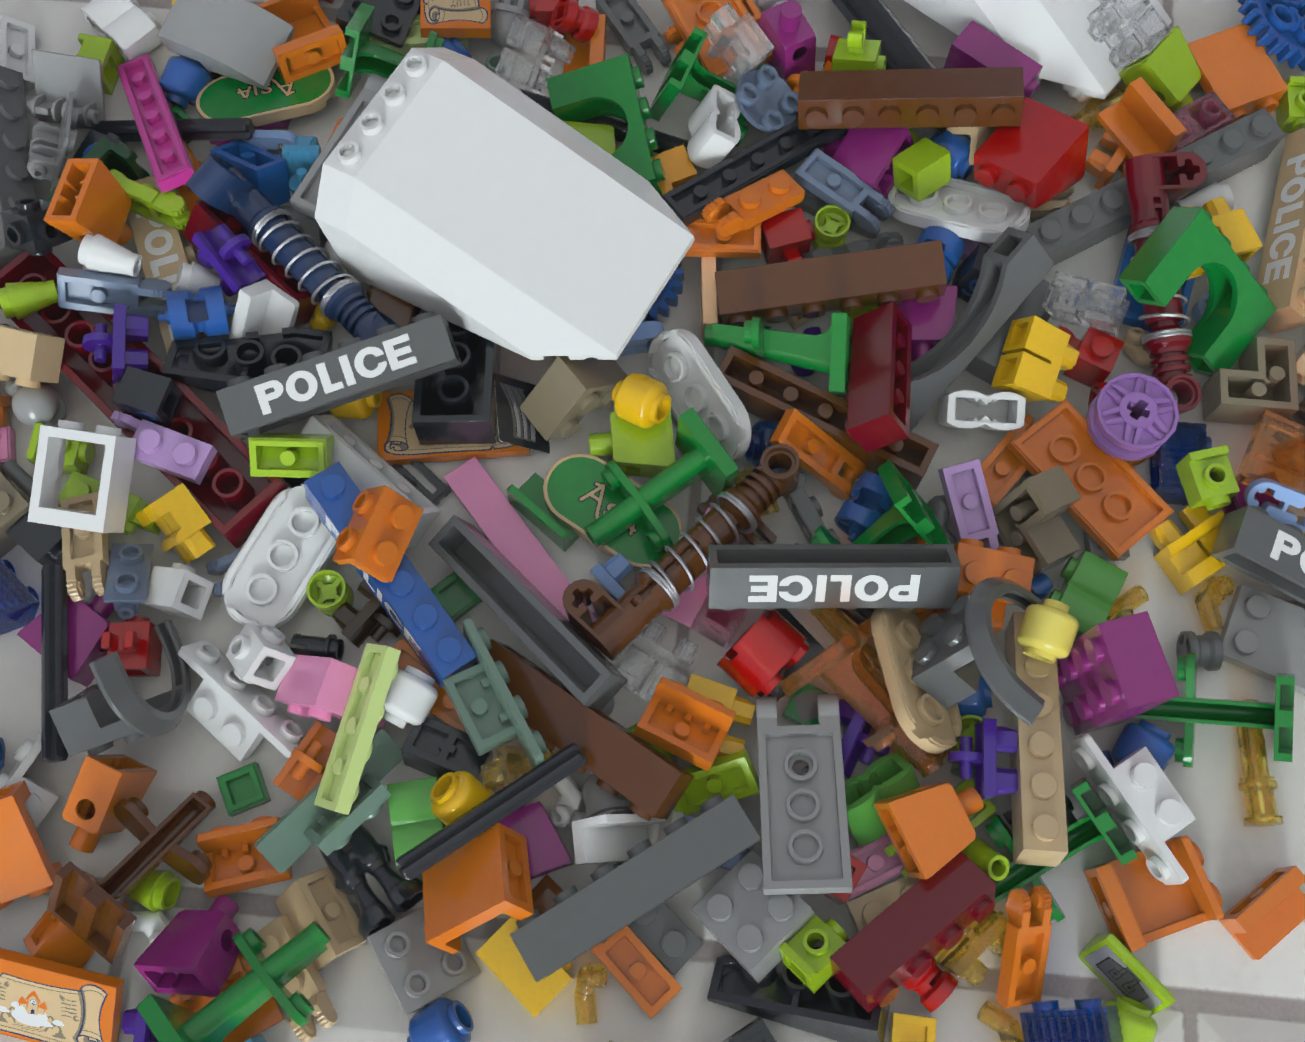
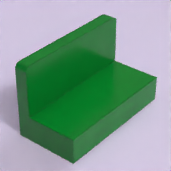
[506,472,580,552]

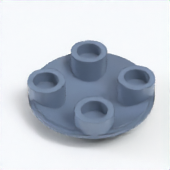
[736,65,798,134]

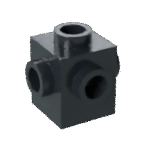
[1,198,73,256]

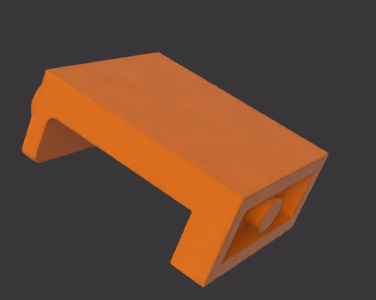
[257,0,347,84]
[1187,24,1288,130]
[0,780,62,910]
[422,822,534,954]
[1083,835,1224,952]

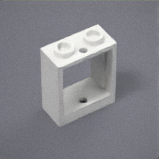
[27,420,137,533]

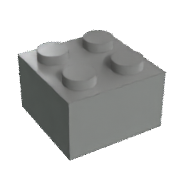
[692,849,815,984]

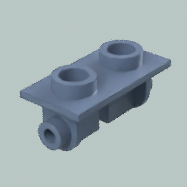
[103,543,154,619]

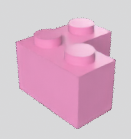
[274,654,386,729]

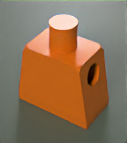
[44,158,133,245]
[62,754,157,853]
[873,782,984,879]

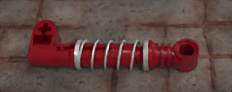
[1123,152,1207,415]

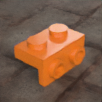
[332,485,424,583]
[953,538,1035,606]
[633,677,736,772]
[196,816,293,898]

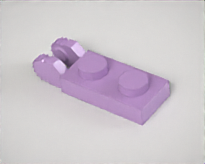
[110,411,217,485]
[938,459,1000,550]

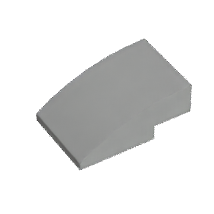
[157,0,296,90]

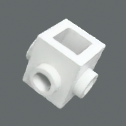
[226,622,297,691]

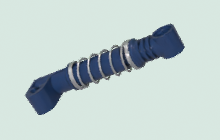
[186,153,400,341]

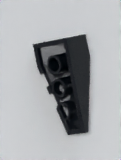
[161,327,333,415]
[707,939,890,1042]

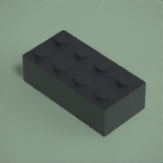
[412,309,501,445]

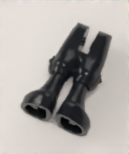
[319,824,423,941]

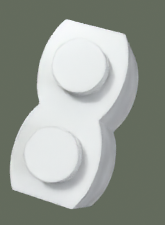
[80,0,163,62]
[687,84,741,170]
[938,390,1026,431]

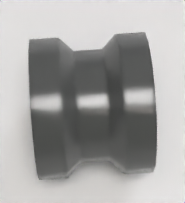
[1176,631,1224,671]

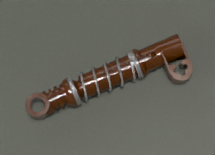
[562,444,800,660]

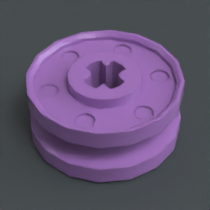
[1086,373,1179,461]

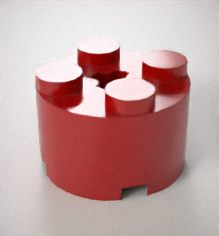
[716,609,810,697]

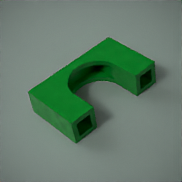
[546,54,666,196]
[1118,206,1277,376]

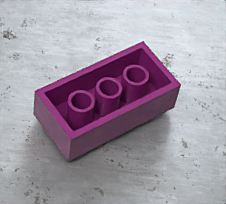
[1057,611,1179,736]

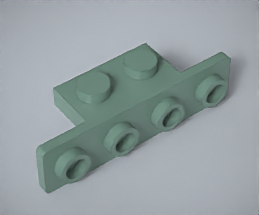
[443,617,547,768]
[254,727,403,873]

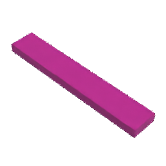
[116,54,195,193]

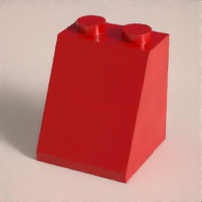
[974,97,1090,209]

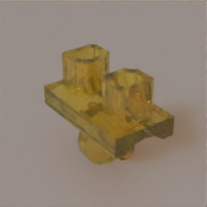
[481,745,554,790]
[934,910,1010,986]

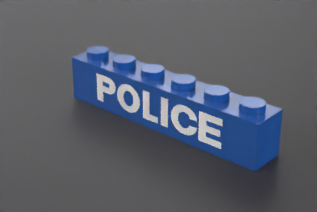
[304,461,477,689]

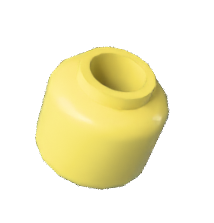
[1017,598,1079,664]

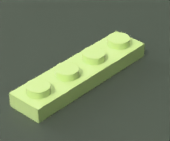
[314,643,401,815]

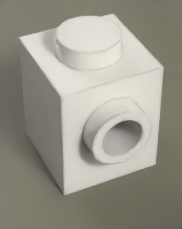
[142,563,215,620]

